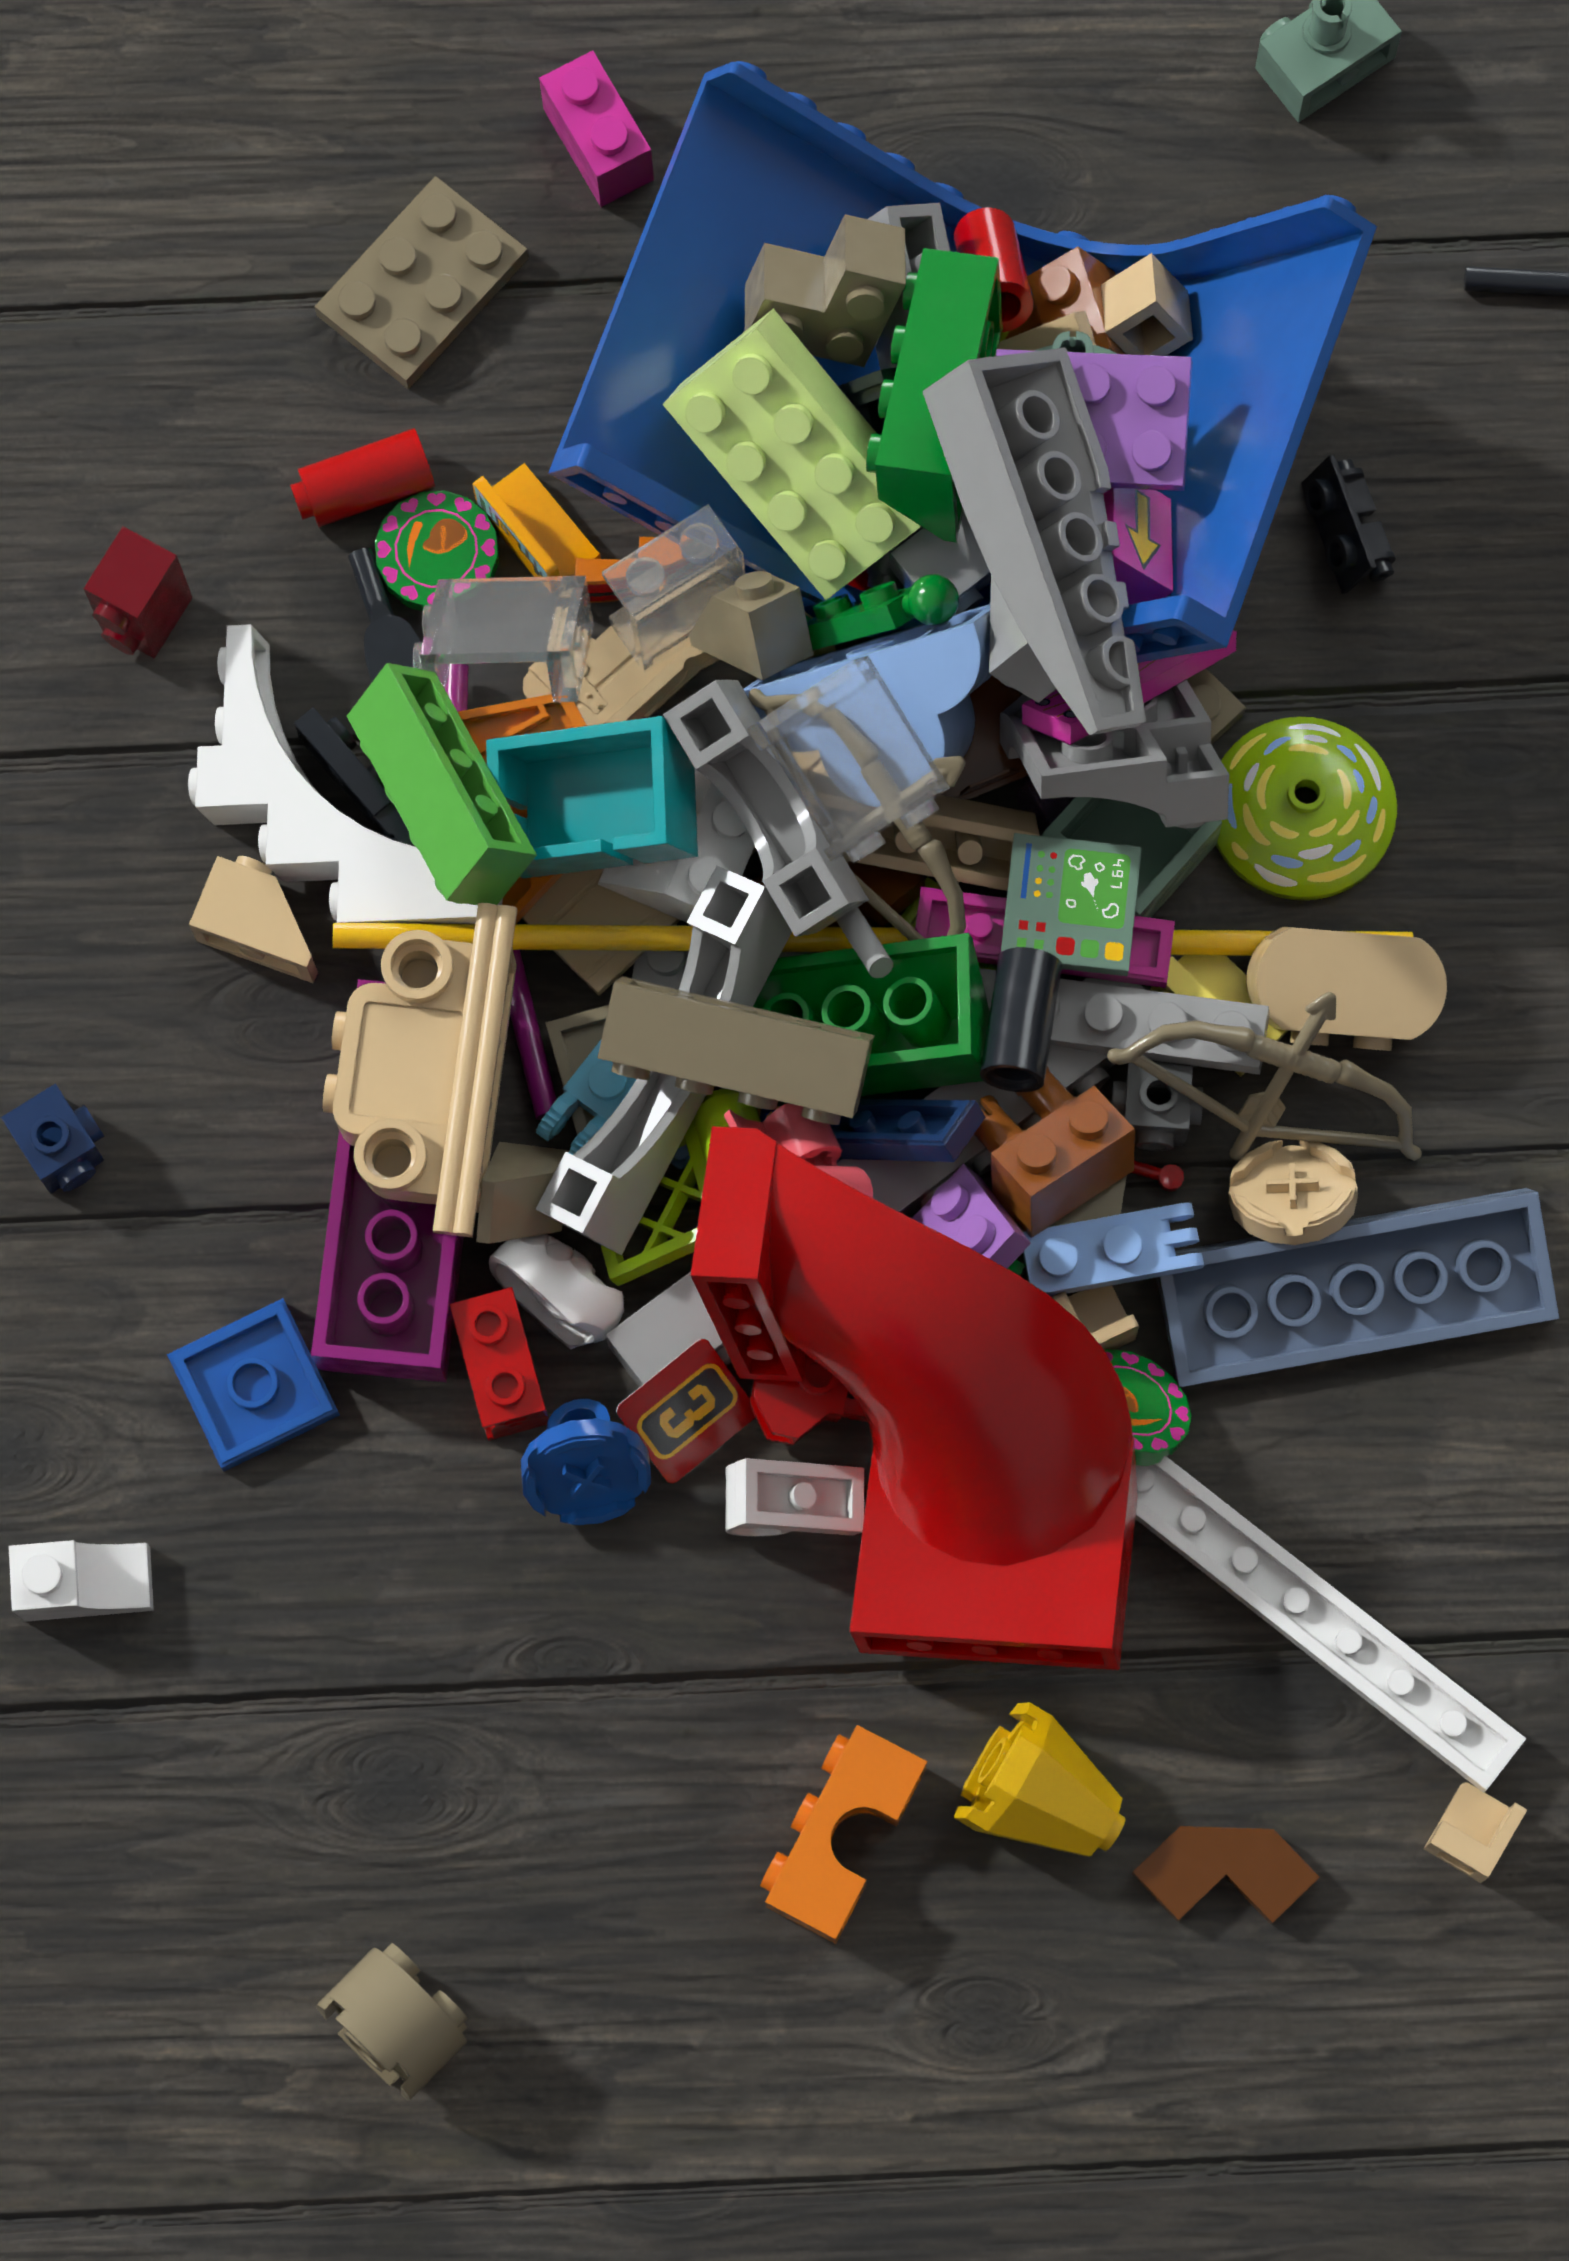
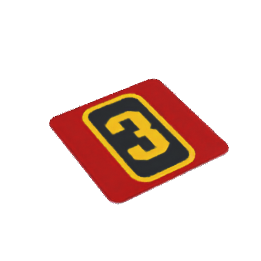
[616,1339,755,1483]

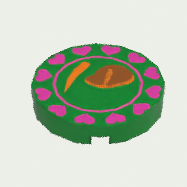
[375,490,499,614]
[1105,1349,1191,1466]

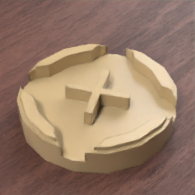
[1228,1140,1358,1245]

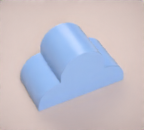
[744,604,992,807]

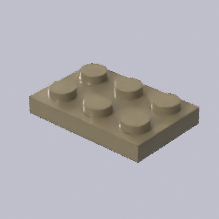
[314,176,529,390]

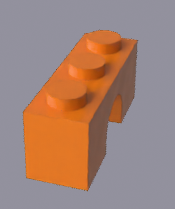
[760,1725,928,1944]

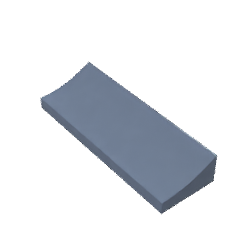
[1155,1188,1559,1387]

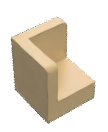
[1052,1285,1139,1350]
[1424,1782,1527,1883]

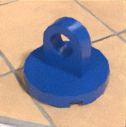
[521,1399,651,1525]

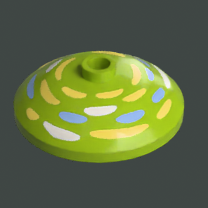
[1216,717,1397,900]

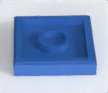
[167,1298,340,1472]

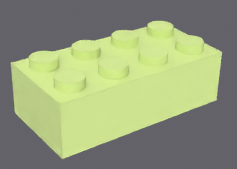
[663,308,921,600]

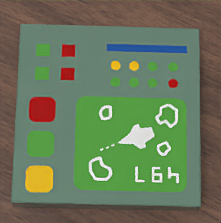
[1001,833,1142,976]

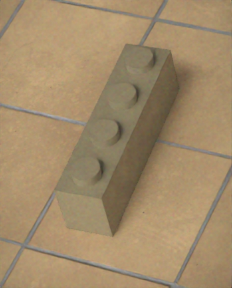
[598,976,875,1125]

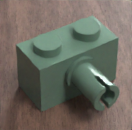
[1255,0,1402,123]

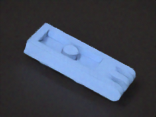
[1023,1203,1204,1296]

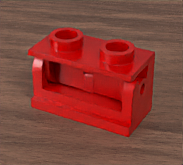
[449,1287,549,1441]

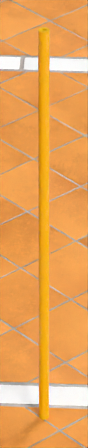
[333,923,1414,956]

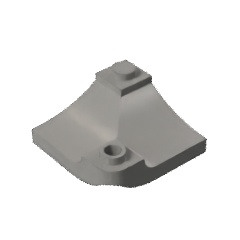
[1000,679,1229,828]

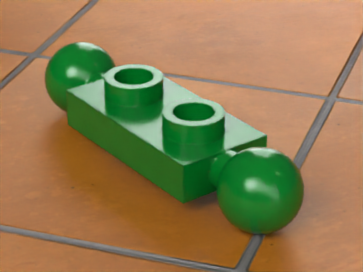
[805,574,959,652]

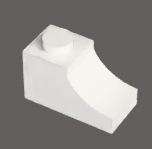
[9,1540,154,1622]

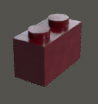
[83,526,193,659]

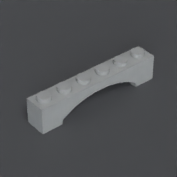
[536,866,792,1255]

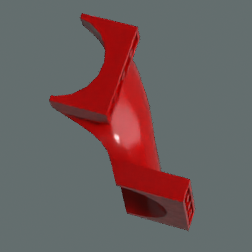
[690,1126,1138,1670]

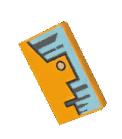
[472,463,601,599]

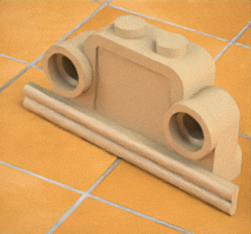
[323,903,517,1238]

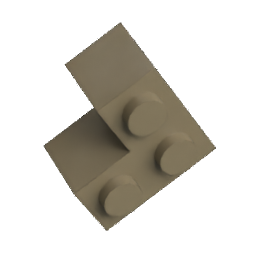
[745,214,906,367]

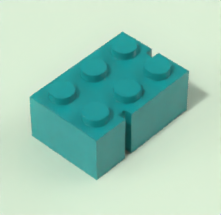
[486,716,698,879]

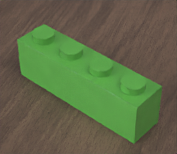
[347,663,537,905]

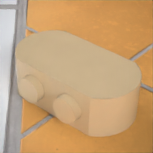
[1246,927,1447,1051]

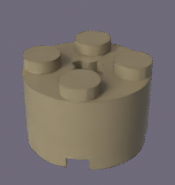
[316,1943,468,2101]

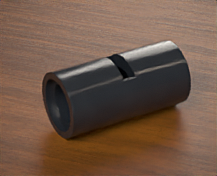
[980,947,1062,1092]

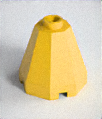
[954,1702,1125,1856]

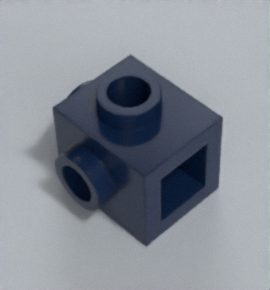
[1,1083,105,1194]

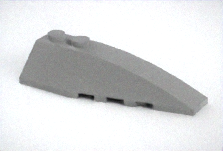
[922,347,1146,735]

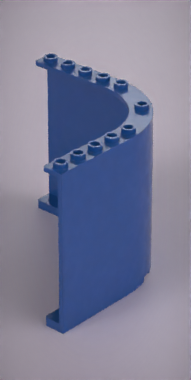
[548,61,1377,663]

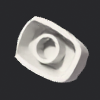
[489,1234,624,1349]

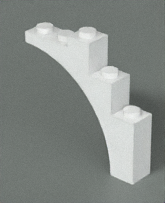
[188,624,503,924]

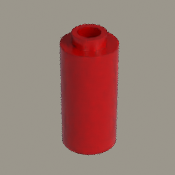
[954,208,1033,332]
[290,428,435,528]

